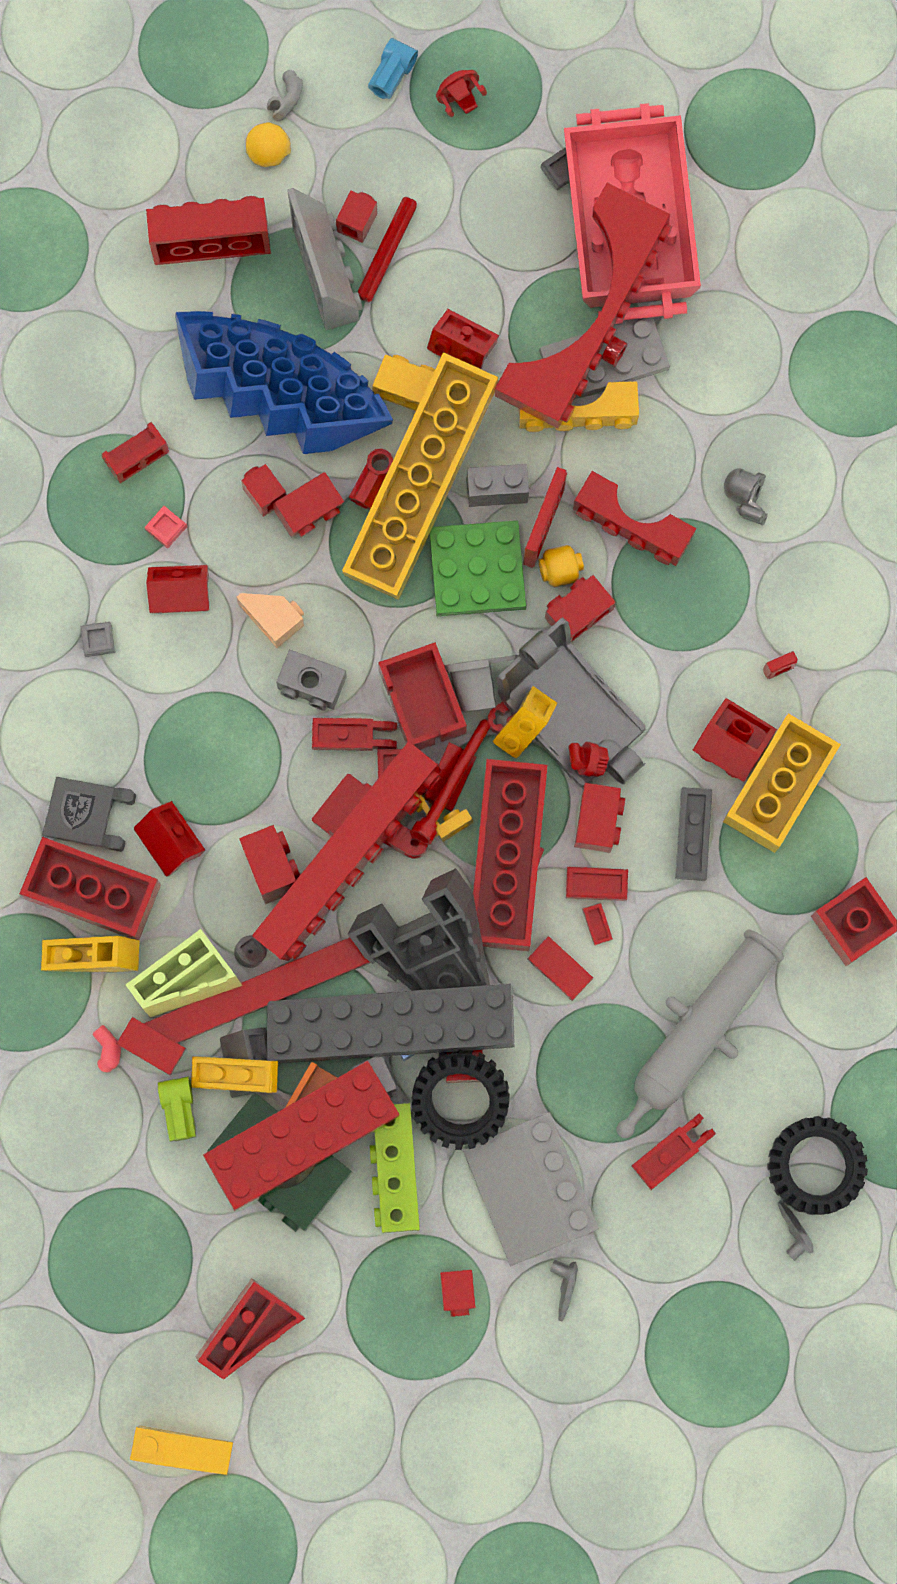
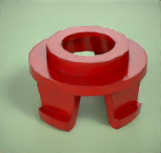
[436,70,487,117]

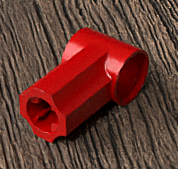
[348,449,393,510]

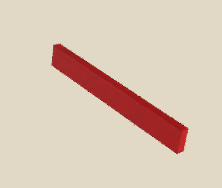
[144,937,371,1044]

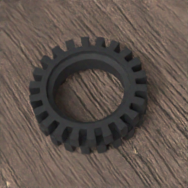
[411,1050,510,1150]
[767,1116,868,1215]

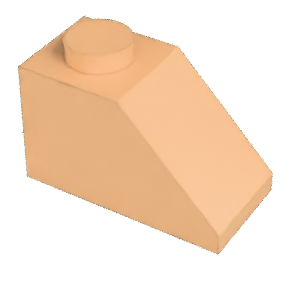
[236,593,304,648]

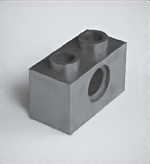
[276,649,347,711]

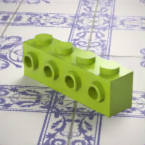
[369,1103,420,1233]

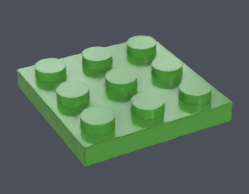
[430,520,526,617]

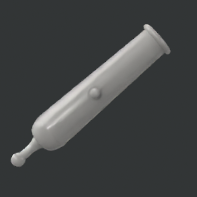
[616,929,784,1138]

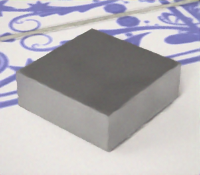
[80,622,115,657]

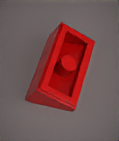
[424,742,477,812]

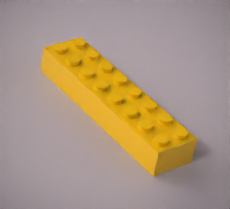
[342,353,498,600]

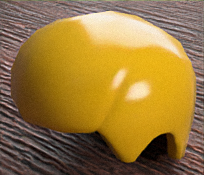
[246,122,291,167]

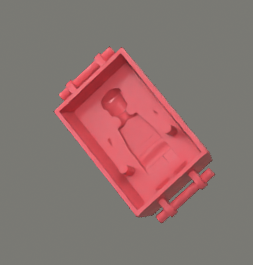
[564,103,701,324]

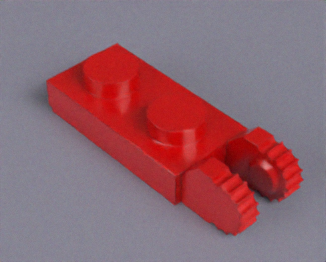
[312,718,397,751]
[631,1113,716,1190]

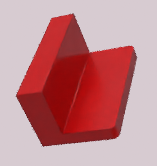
[146,565,209,613]
[312,774,372,836]
[134,801,205,876]

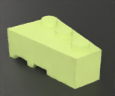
[126,929,243,1018]

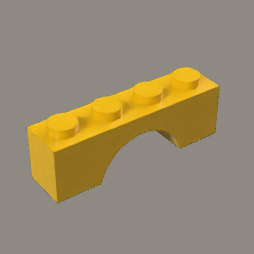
[518,381,639,432]

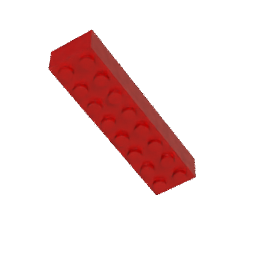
[252,741,442,961]

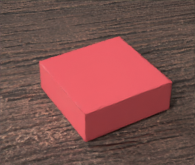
[144,506,187,549]

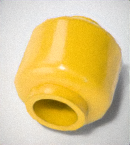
[538,545,584,587]

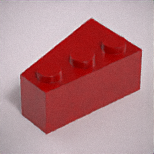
[196,1278,305,1380]

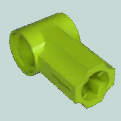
[158,1076,196,1142]

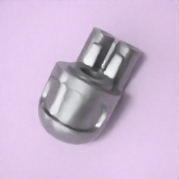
[724,468,768,525]

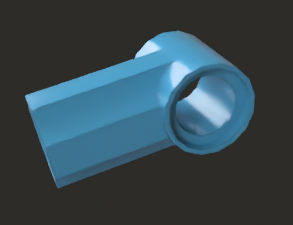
[368,38,418,99]

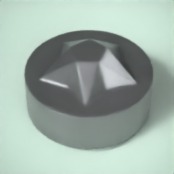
[234,935,267,968]

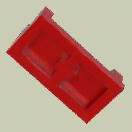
[101,422,169,484]

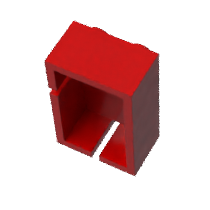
[378,642,467,750]

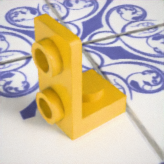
[493,686,557,758]
[417,795,474,842]

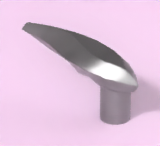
[777,1200,813,1261]
[550,1260,578,1321]

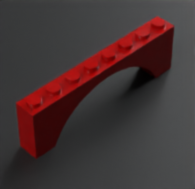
[495,182,672,429]

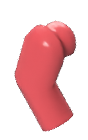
[92,1025,122,1073]

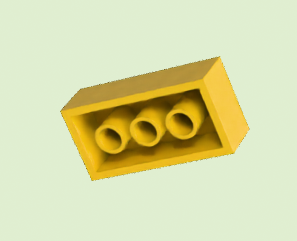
[723,713,841,853]

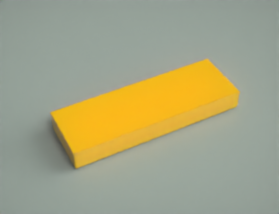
[191,1056,278,1093]

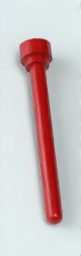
[410,719,490,845]

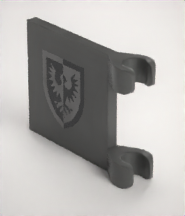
[42,777,136,852]

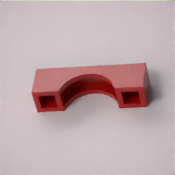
[573,471,696,566]

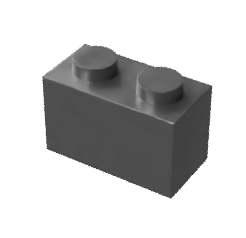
[467,464,529,507]

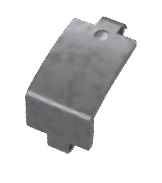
[497,617,646,787]

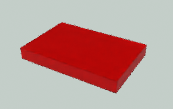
[523,467,568,568]

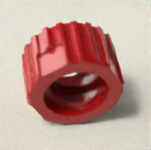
[602,336,628,366]

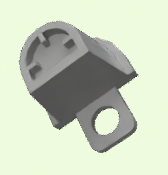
[444,655,519,712]

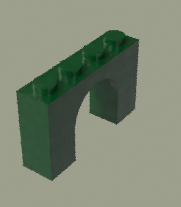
[207,1093,353,1232]

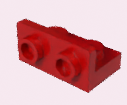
[427,309,499,369]

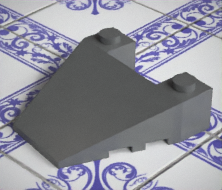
[348,868,490,991]

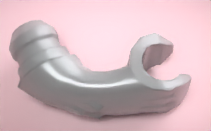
[267,70,303,121]

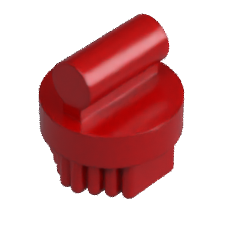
[568,741,609,777]

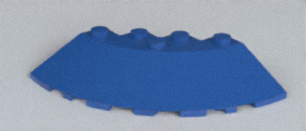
[175,311,393,454]

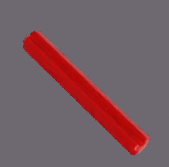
[358,197,417,302]

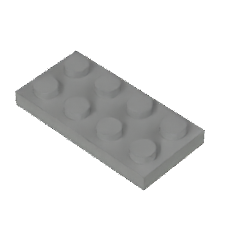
[539,317,670,400]

